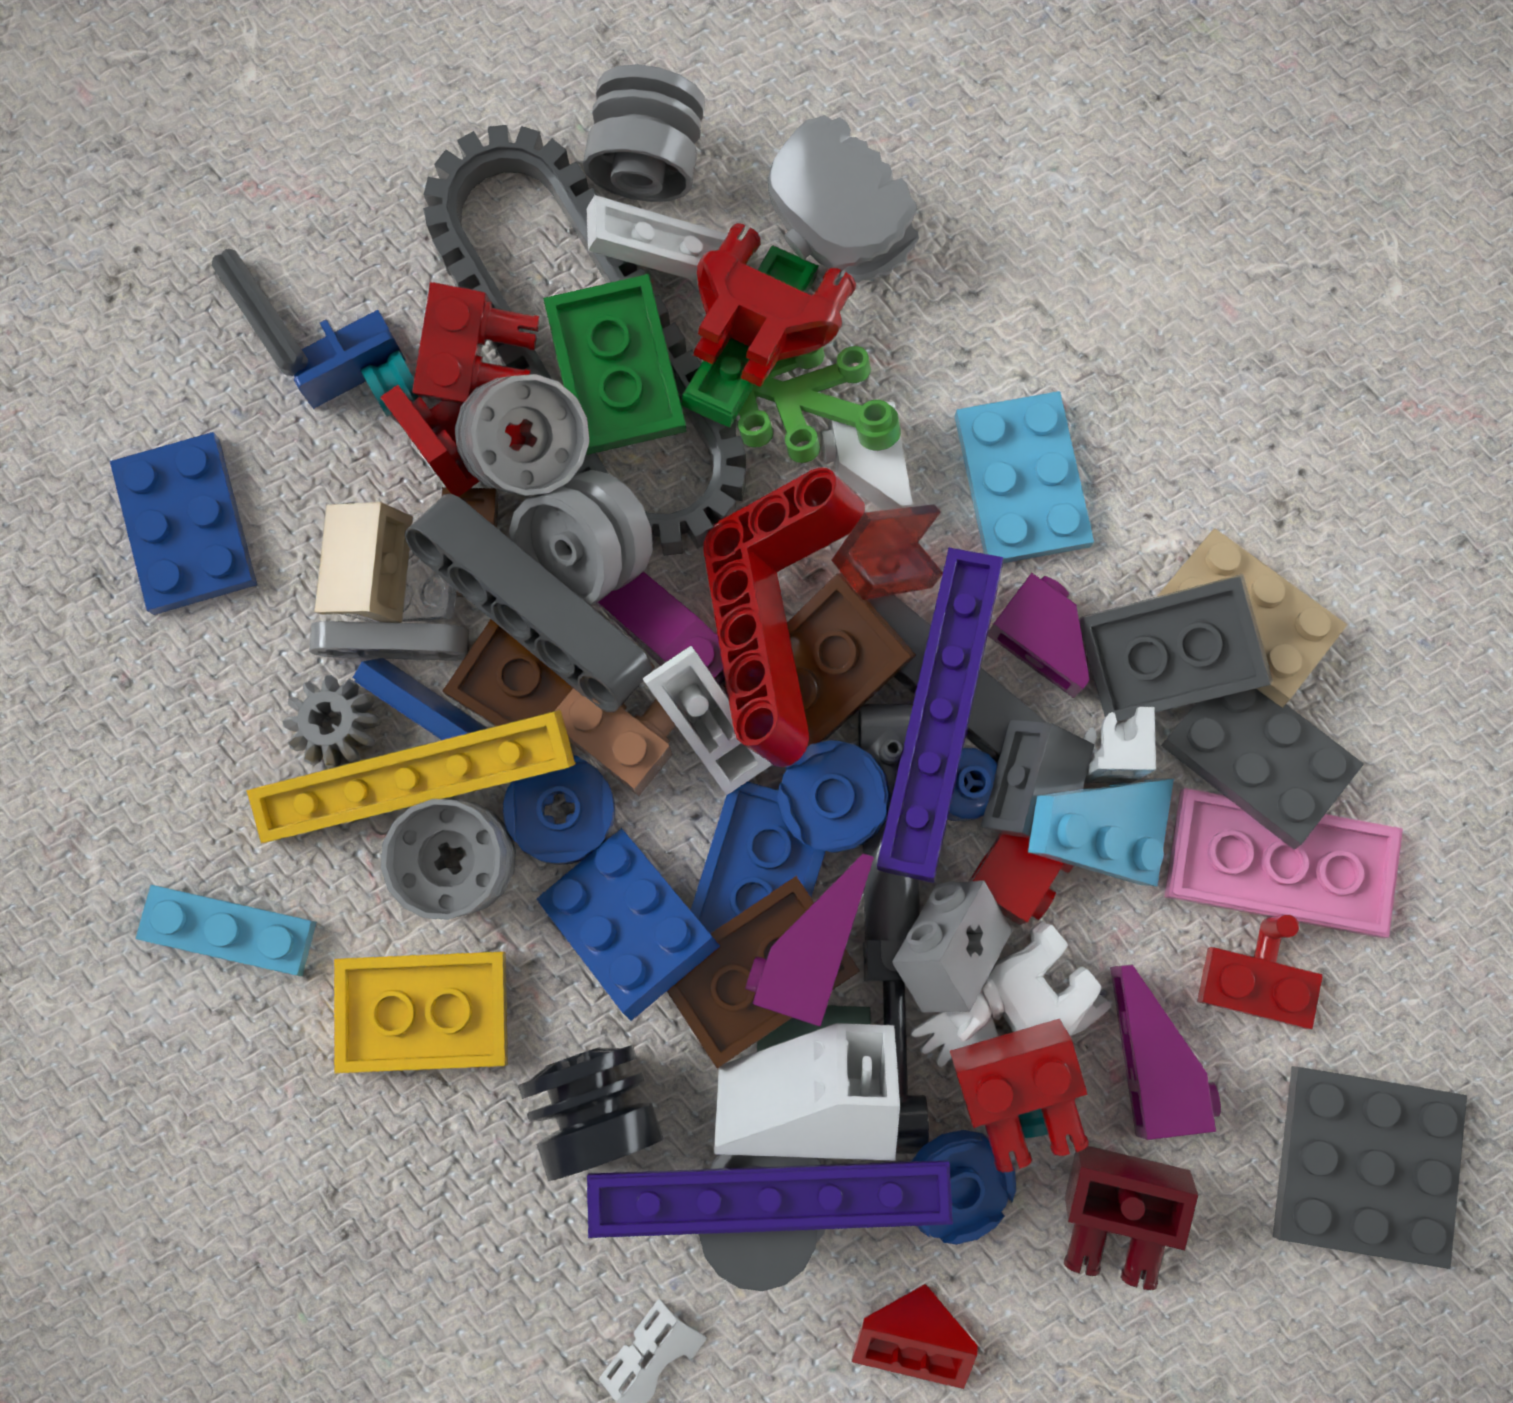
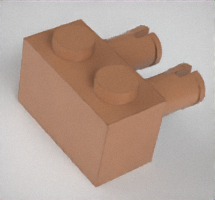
[555,662,676,797]

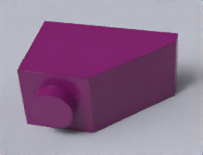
[988,572,1090,698]

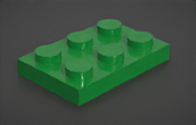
[543,274,687,456]

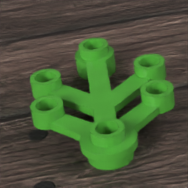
[738,346,901,463]

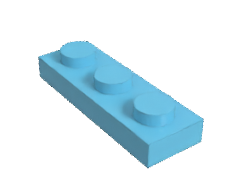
[135,885,317,976]

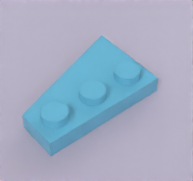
[1028,778,1174,887]

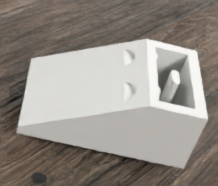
[714,1023,900,1161]

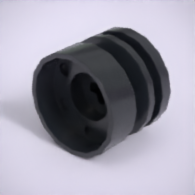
[518,1045,664,1181]

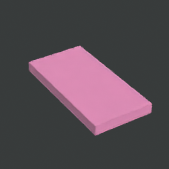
[1164,788,1403,938]

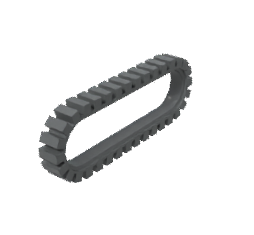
[423,125,746,556]

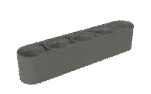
[405,494,652,712]
[860,580,1047,764]

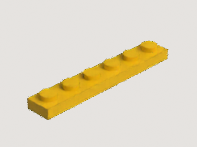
[246,710,575,843]

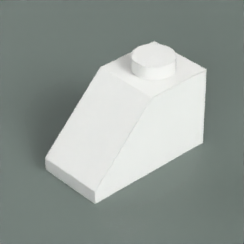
[821,402,913,521]

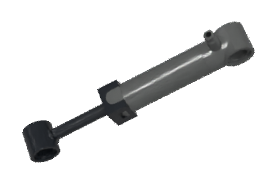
[858,704,929,1154]

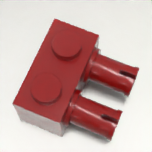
[412,282,540,404]
[949,1018,1089,1172]

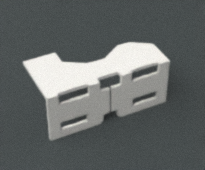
[599,1299,707,1403]

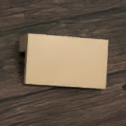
[314,502,413,623]

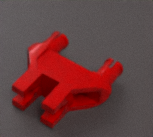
[694,223,856,387]

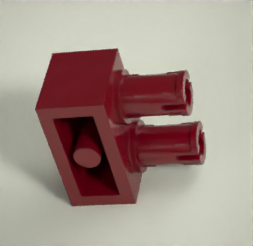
[1064,1146,1199,1290]

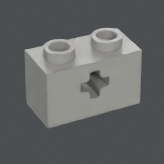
[892,881,1012,1012]

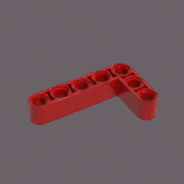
[703,467,865,767]

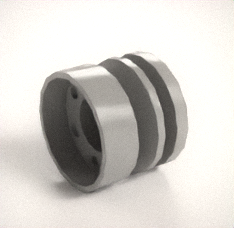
[455,374,589,496]
[381,799,516,920]

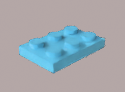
[954,391,1094,563]

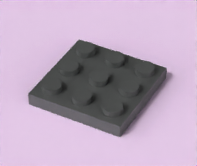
[1272,1066,1467,1269]

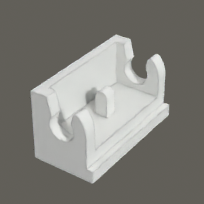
[1083,707,1156,783]

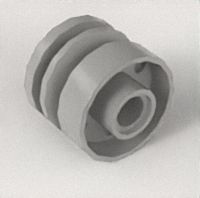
[583,64,705,202]

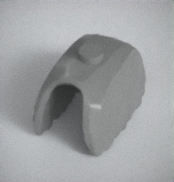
[768,115,919,283]

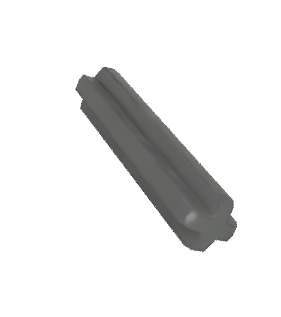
[212,249,308,376]

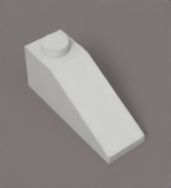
[643,646,773,795]

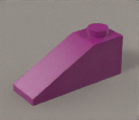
[596,571,725,685]
[745,853,874,1026]
[1110,964,1221,1140]

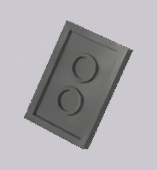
[1079,574,1273,721]
[1161,689,1364,850]

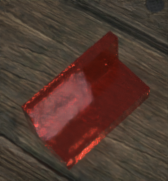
[831,504,943,600]

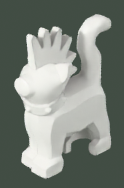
[911,921,1112,1067]

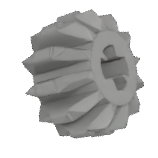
[282,675,380,769]

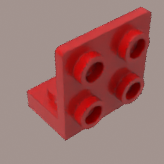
[380,385,526,497]

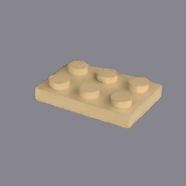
[1157,528,1348,708]

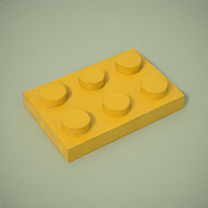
[334,952,508,1073]

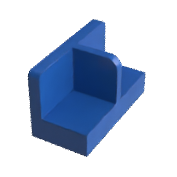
[294,310,406,409]

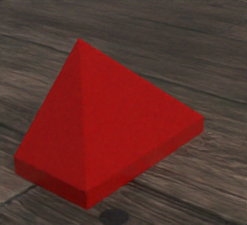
[851,1284,978,1389]

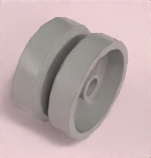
[509,470,653,606]

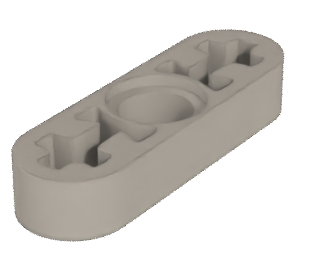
[309,621,469,661]

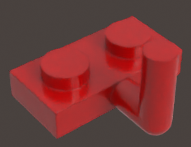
[1197,914,1323,1030]

